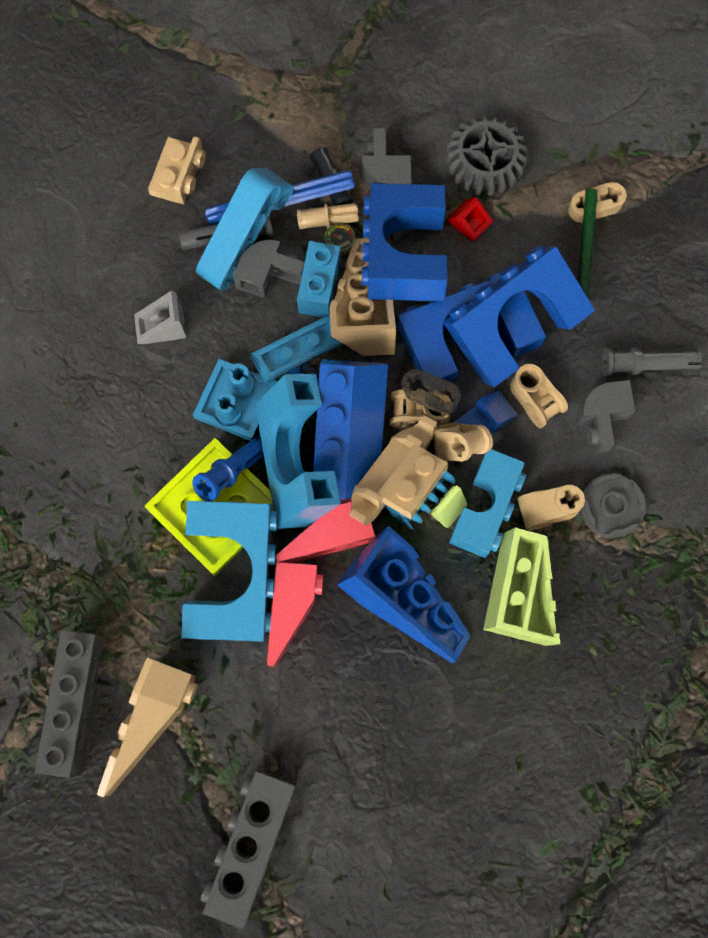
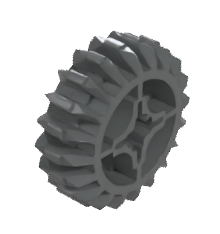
[446,115,528,197]

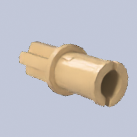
[297,203,359,230]

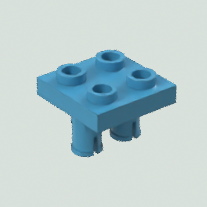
[193,359,277,441]

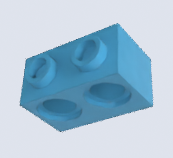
[297,241,341,318]

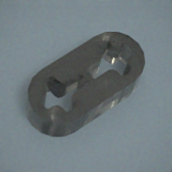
[401,369,461,415]

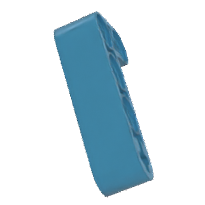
[196,168,294,291]

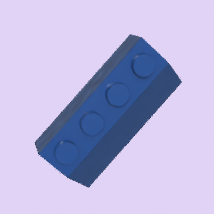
[313,359,388,499]

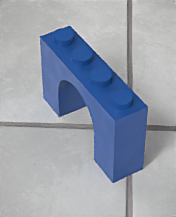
[362,183,447,301]
[443,245,595,387]
[397,272,546,392]

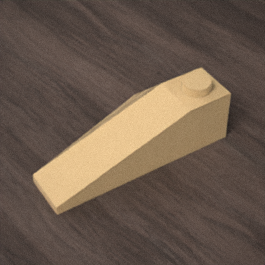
[329,238,396,356]
[97,658,198,797]

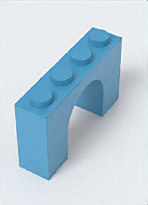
[255,374,341,529]
[181,501,277,642]

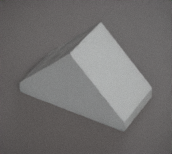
[134,291,186,344]

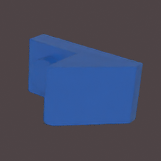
[455,391,518,436]

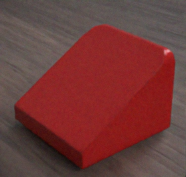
[447,197,493,242]

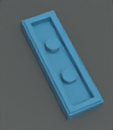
[250,314,343,384]

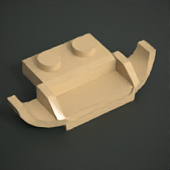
[349,415,448,525]

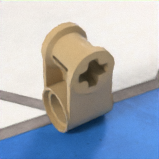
[510,364,568,428]
[390,390,452,429]
[433,422,493,462]
[517,485,585,531]

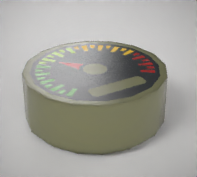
[325,223,355,256]

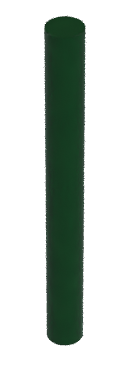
[577,188,598,300]

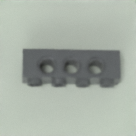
[34,631,104,778]
[201,770,297,929]

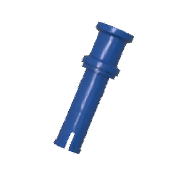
[192,434,264,502]

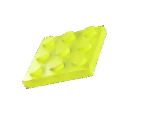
[144,438,273,576]

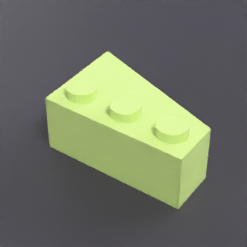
[483,528,560,646]

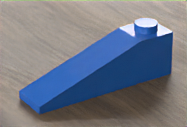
[337,526,471,663]

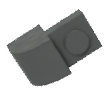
[361,128,411,191]
[233,240,305,298]
[577,380,635,454]

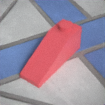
[276,498,375,563]
[267,562,323,667]

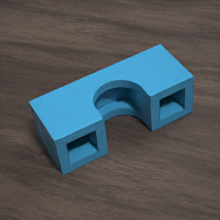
[449,449,526,558]

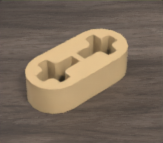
[568,182,627,223]

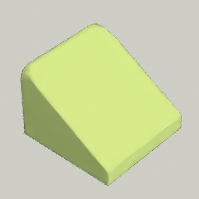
[430,485,467,528]

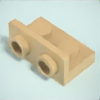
[148,136,206,205]

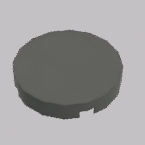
[580,473,647,539]

